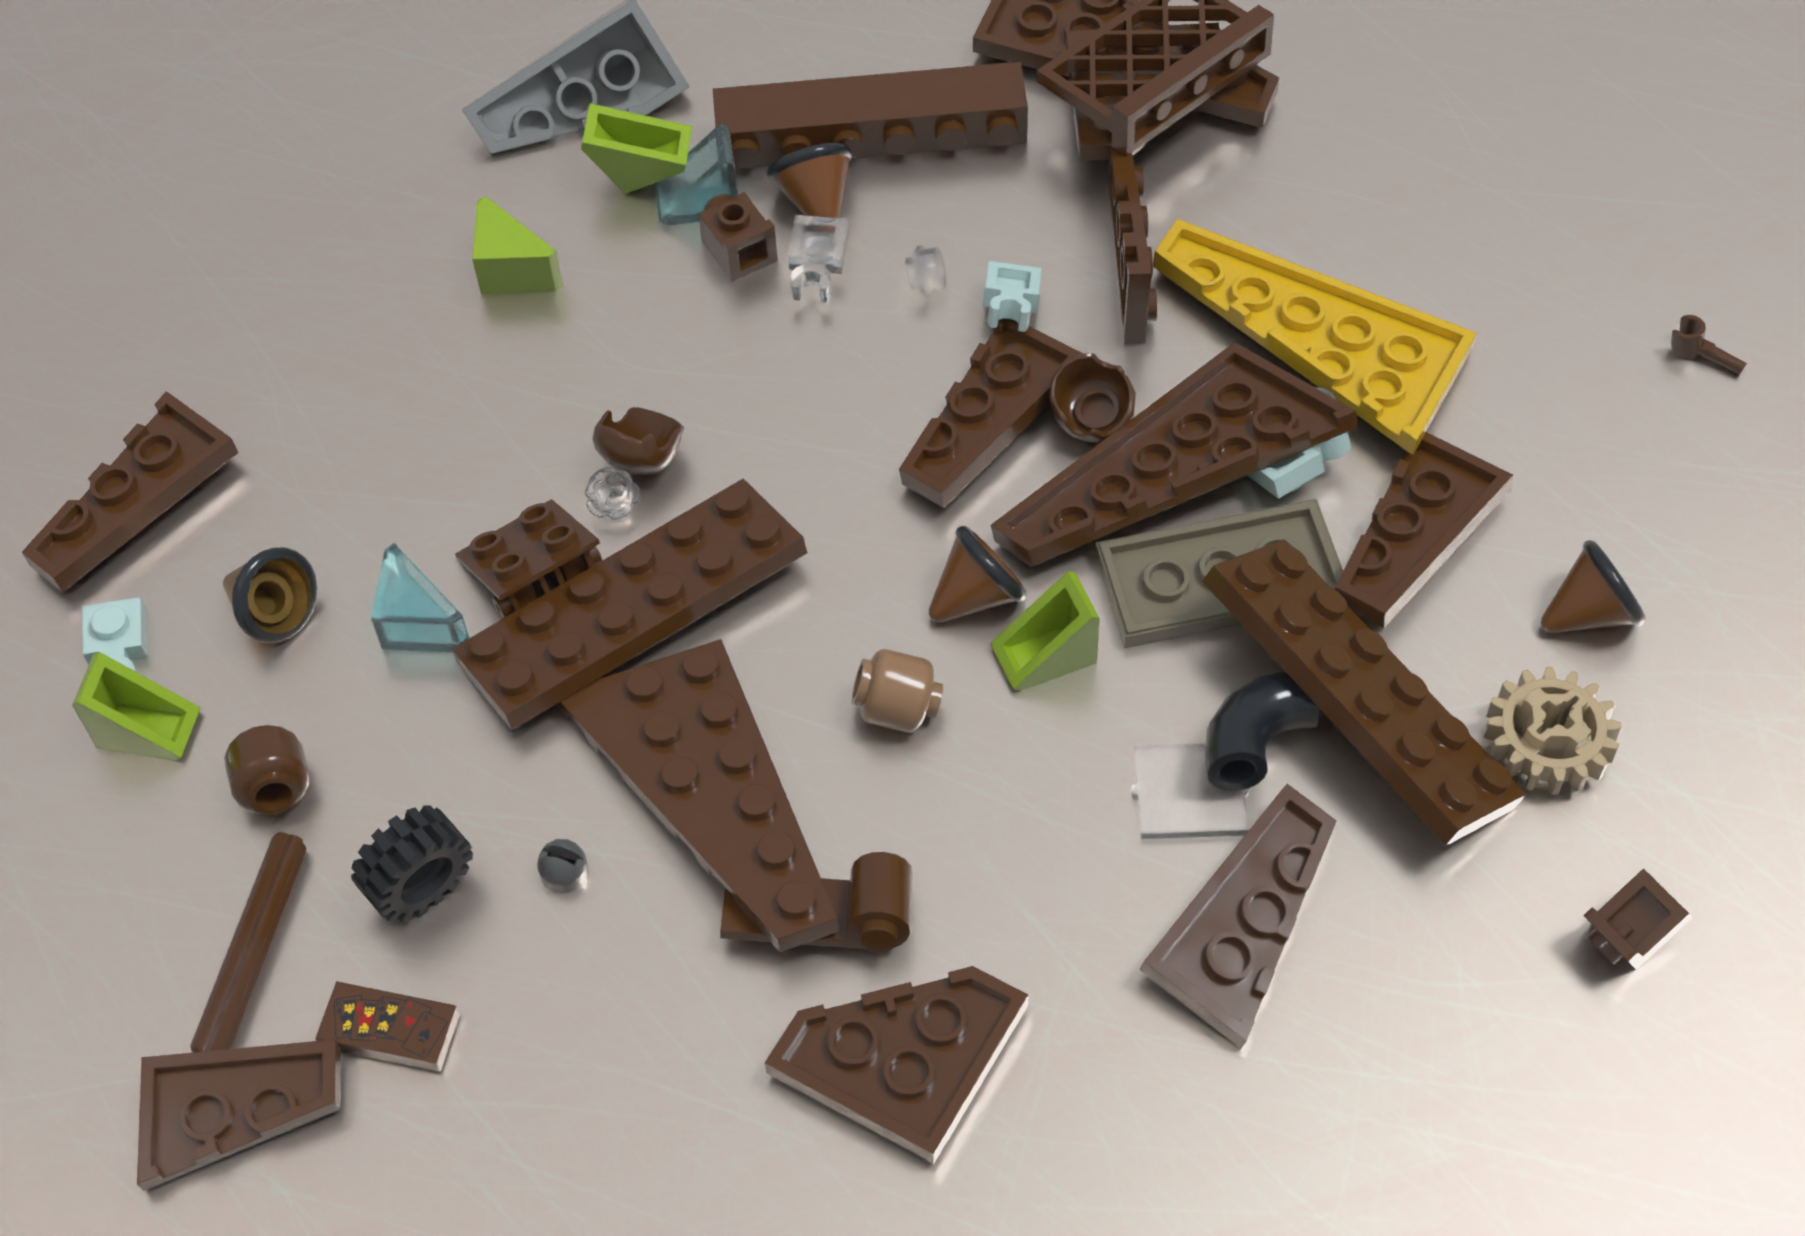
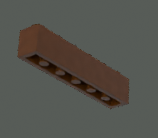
[713,62,1028,170]

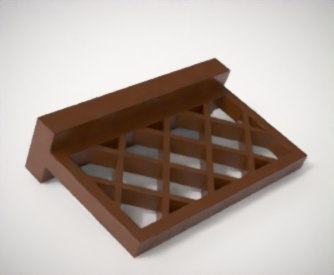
[1037,0,1274,157]

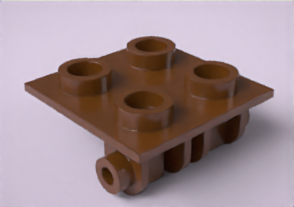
[455,499,602,618]

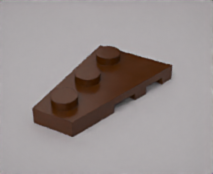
[137,1039,341,1191]

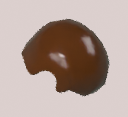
[1049,353,1136,443]
[592,407,685,475]

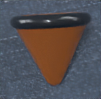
[767,143,853,234]
[929,526,1027,623]
[1540,540,1646,633]

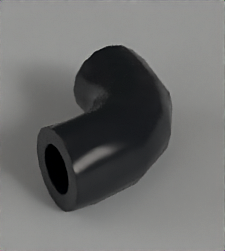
[1205,671,1320,791]

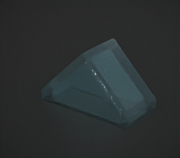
[654,123,738,226]
[371,543,470,652]

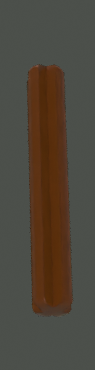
[190,832,306,1052]

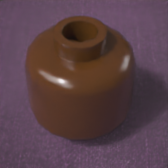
[224,725,310,815]

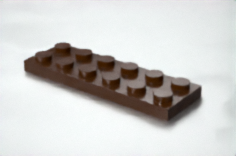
[451,478,808,730]
[1202,539,1526,845]

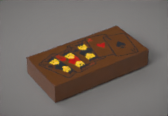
[315,981,460,1072]

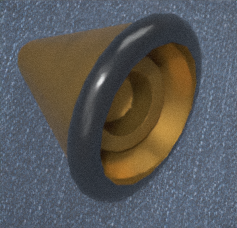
[223,547,318,643]

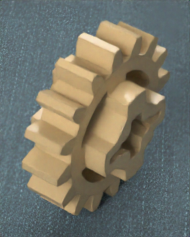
[1484,667,1622,795]

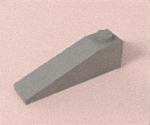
[461,0,690,154]

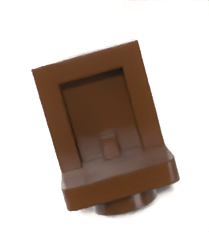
[1583,868,1692,969]

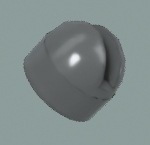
[537,839,589,893]

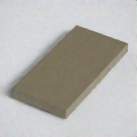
[1095,499,1343,648]

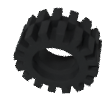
[351,805,473,922]

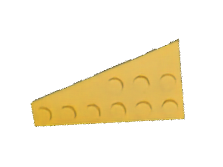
[1153,219,1477,455]

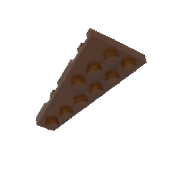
[973,0,1280,128]
[990,342,1358,567]
[556,639,839,952]

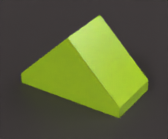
[581,103,692,194]
[472,196,563,294]
[990,571,1100,691]
[72,651,201,761]

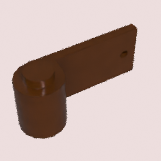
[720,852,913,953]

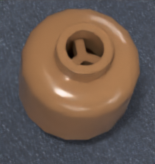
[852,649,943,733]

